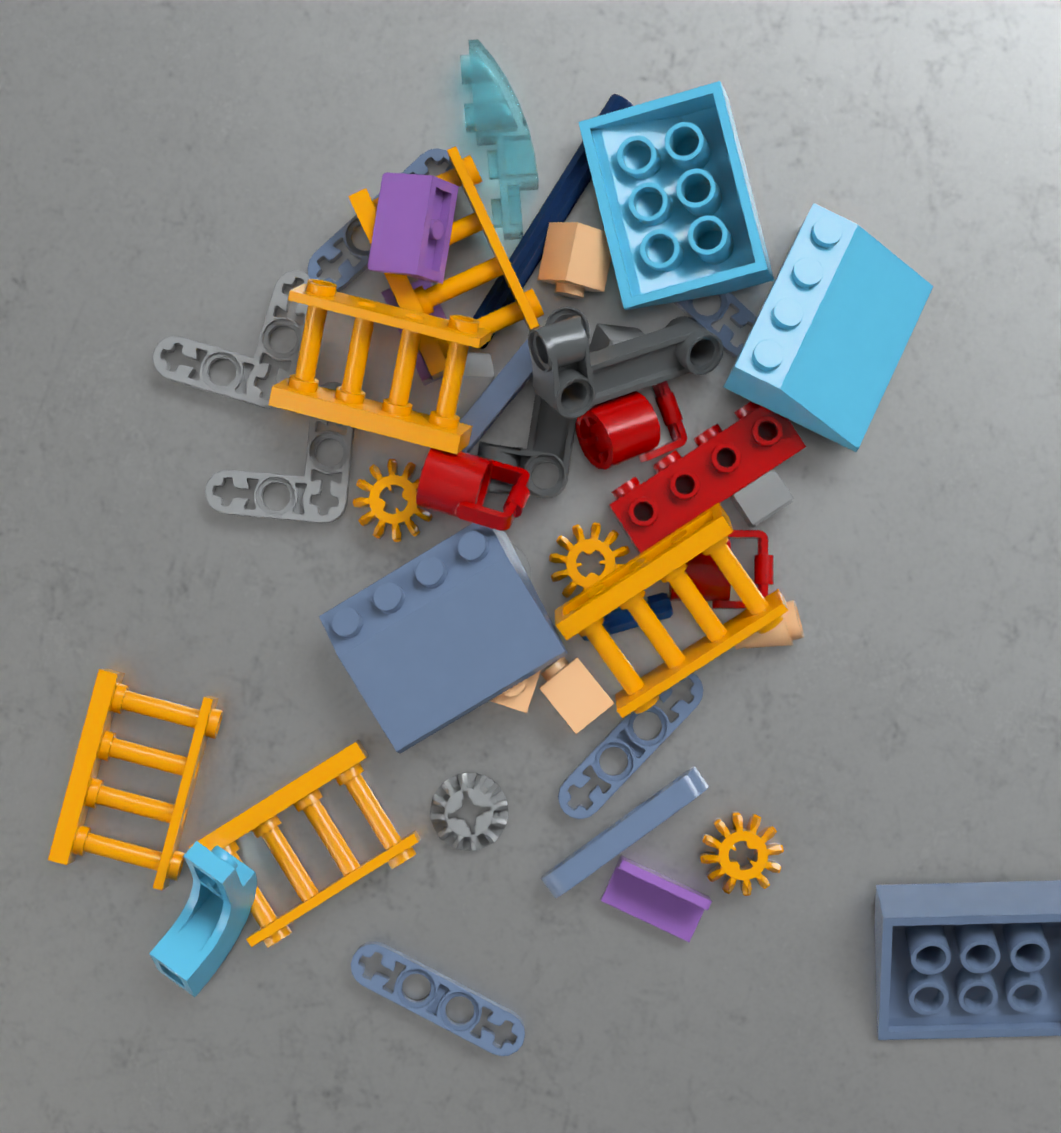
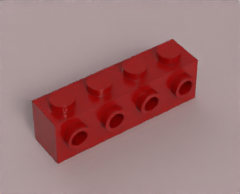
[608,401,806,554]

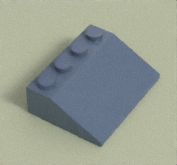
[319,523,568,754]
[874,880,1061,1040]

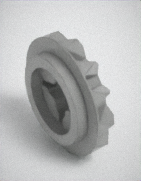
[430,773,508,851]

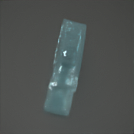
[460,39,539,240]

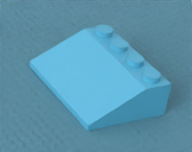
[578,81,774,311]
[723,203,933,452]

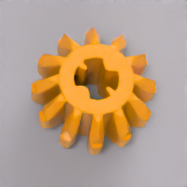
[353,459,433,542]
[549,522,630,598]
[700,812,784,896]

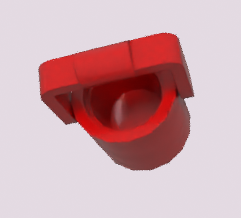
[576,381,687,470]
[416,448,530,531]
[669,530,774,610]

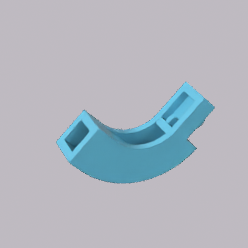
[149,841,257,997]

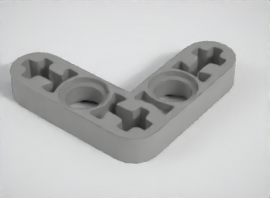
[153,270,310,409]
[205,382,355,523]

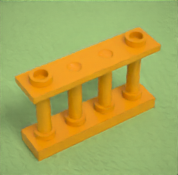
[348,146,544,380]
[268,279,492,454]
[554,503,788,718]
[48,668,223,890]
[189,740,421,948]

